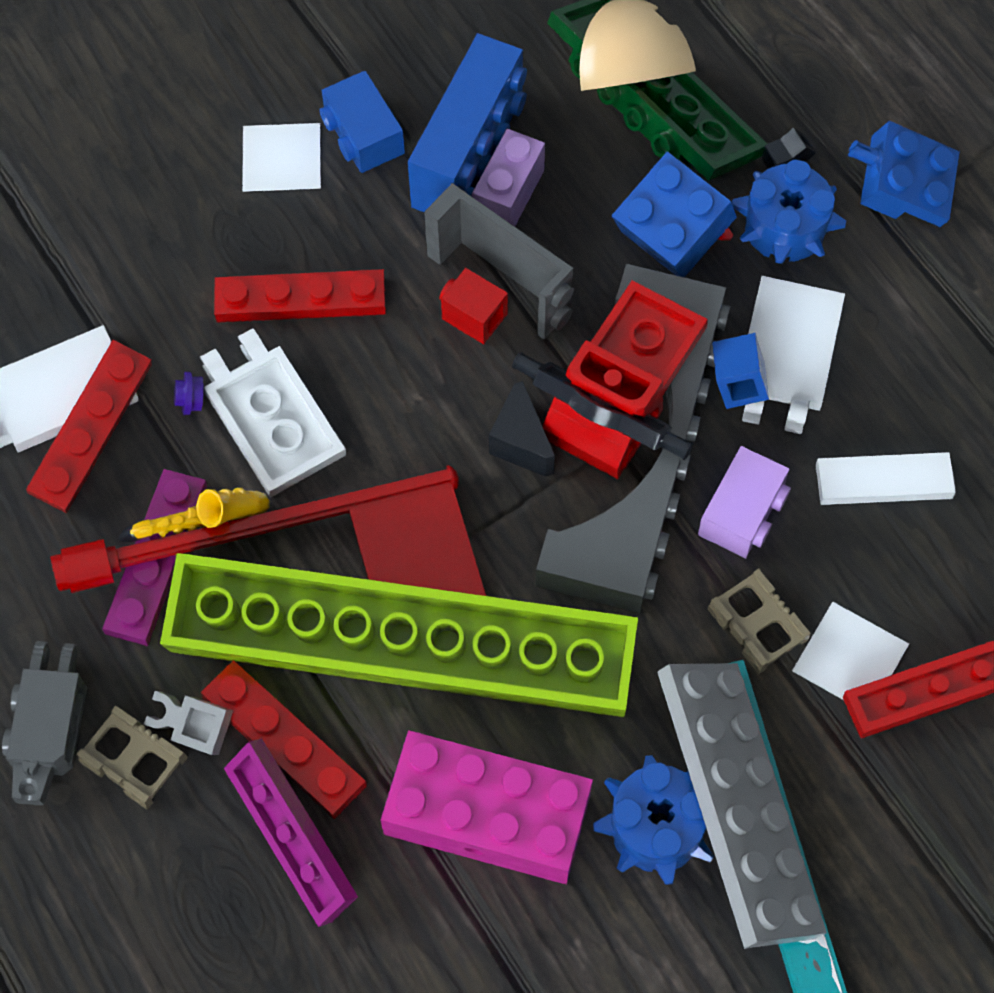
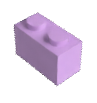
[472,129,545,227]
[698,446,791,559]

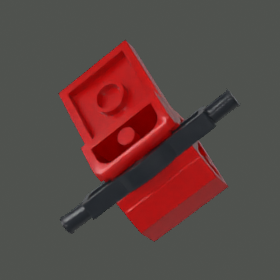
[512,280,708,479]

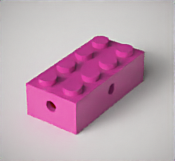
[381,730,593,885]

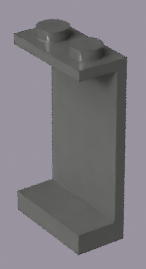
[424,183,574,340]

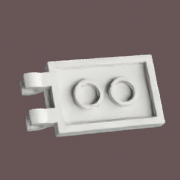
[742,276,845,434]
[0,325,139,453]
[200,328,346,498]

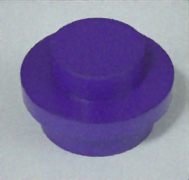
[174,372,203,415]

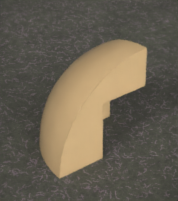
[580,0,696,91]

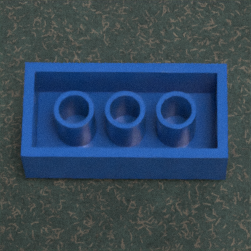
[408,33,527,212]

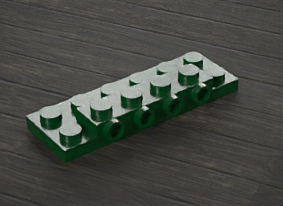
[547,0,767,181]

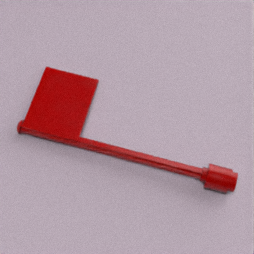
[50,466,486,596]

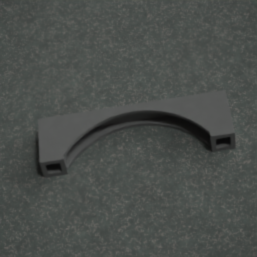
[535,264,731,613]

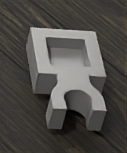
[144,691,233,755]

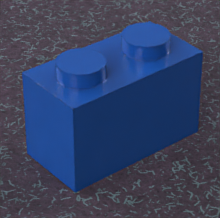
[319,71,405,173]

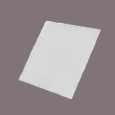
[243,123,321,192]
[792,602,909,700]

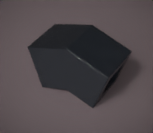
[762,128,816,169]

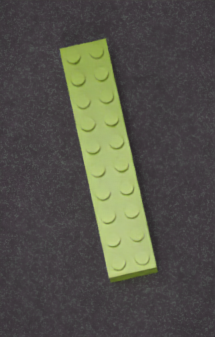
[160,553,638,717]

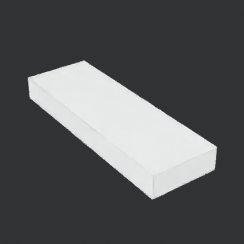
[816,452,956,505]

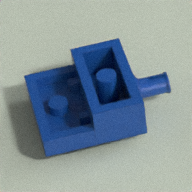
[848,121,960,227]

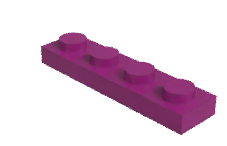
[102,469,207,646]
[224,739,358,927]

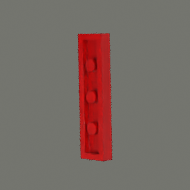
[214,269,386,323]
[26,340,152,513]
[842,641,994,738]
[201,660,367,819]

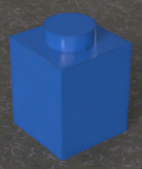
[712,333,769,409]

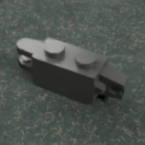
[2,641,87,805]

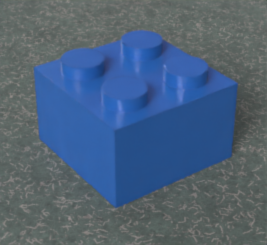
[611,151,737,277]

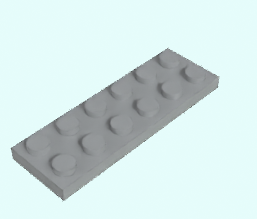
[657,663,827,949]

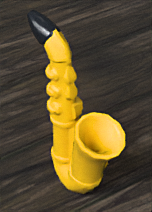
[119,487,270,542]

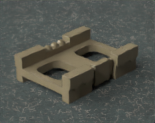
[708,569,811,674]
[76,706,188,810]

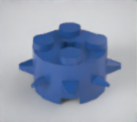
[732,160,846,264]
[593,755,714,885]

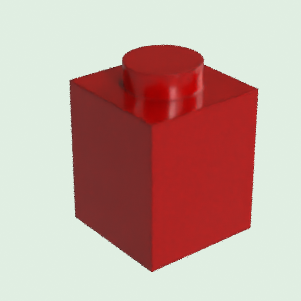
[439,268,508,345]

